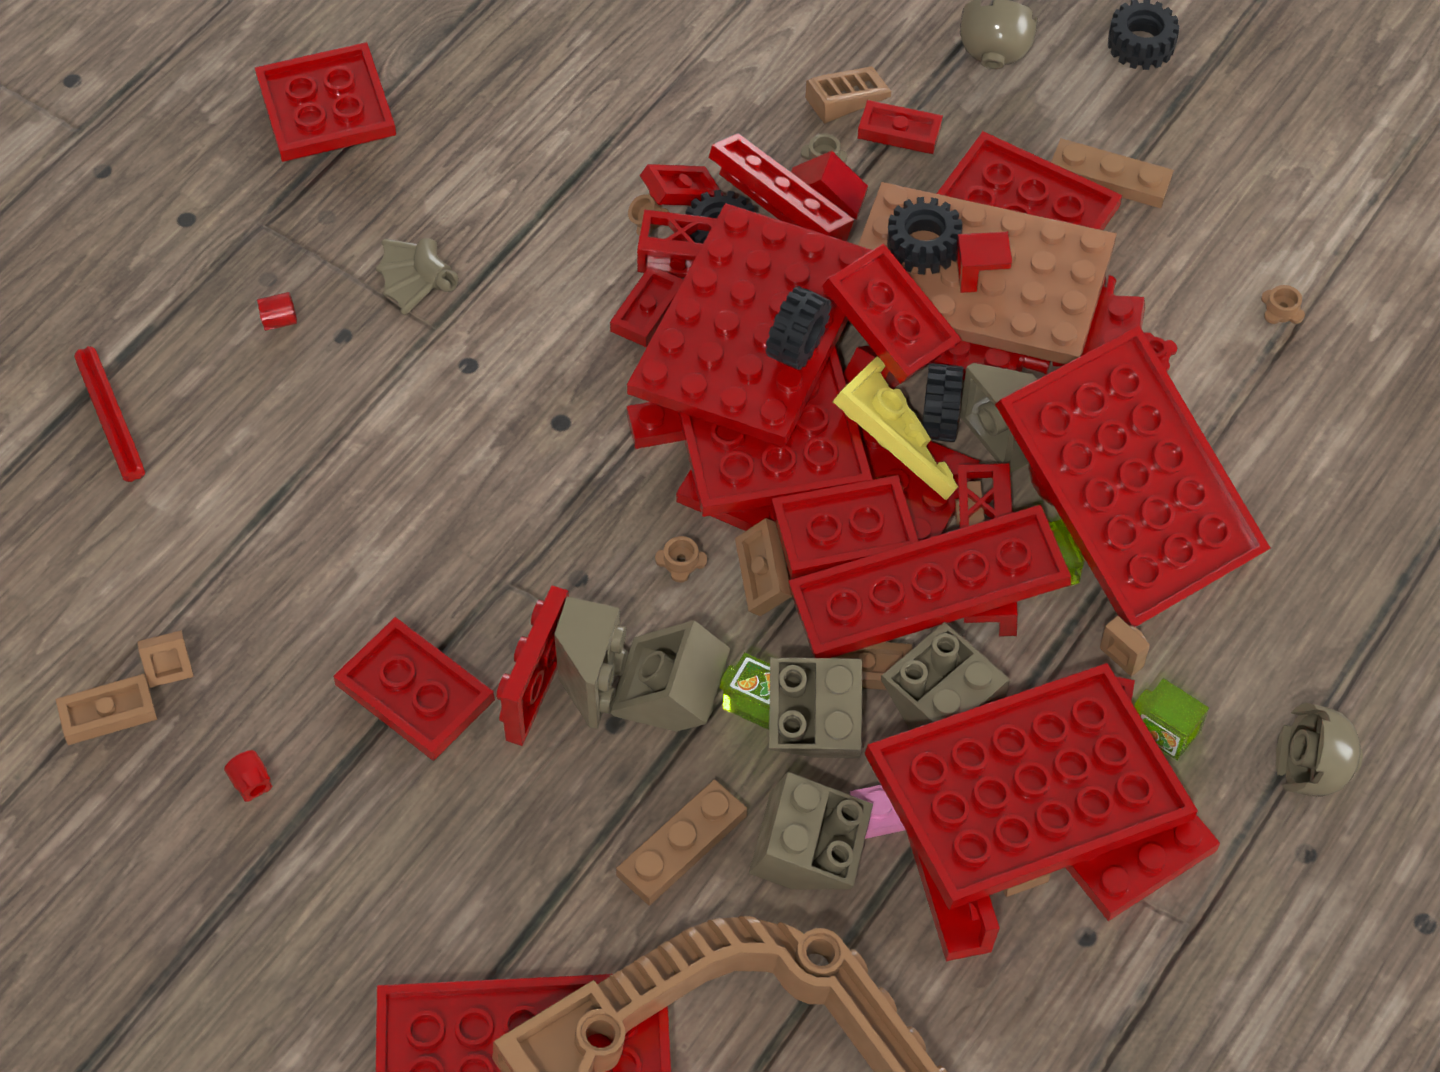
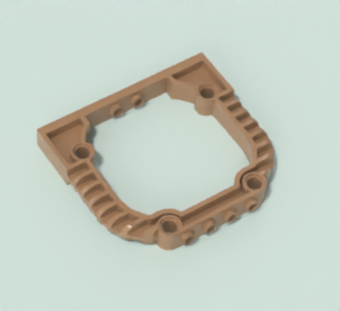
[492,916,948,1072]

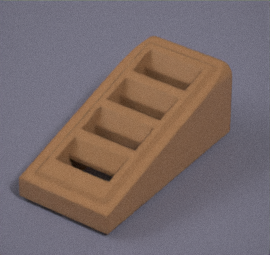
[805,66,892,124]

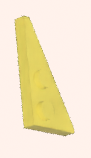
[833,356,958,500]

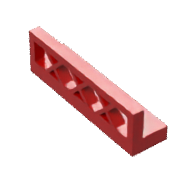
[708,133,854,242]
[637,209,717,278]
[958,463,1018,637]
[907,833,1000,961]

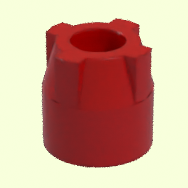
[257,292,297,331]
[224,750,273,802]

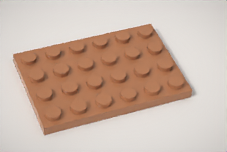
[858,182,1117,364]

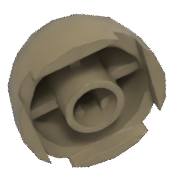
[960,0,1038,69]
[1276,703,1363,797]

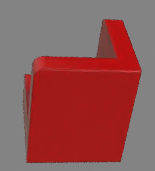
[956,231,1012,293]

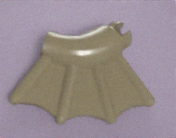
[376,238,459,315]

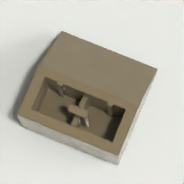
[554,596,627,729]
[881,622,1010,730]
[769,658,862,758]
[749,772,873,889]

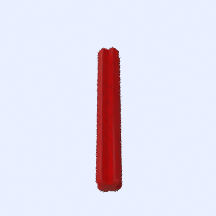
[74,346,145,482]

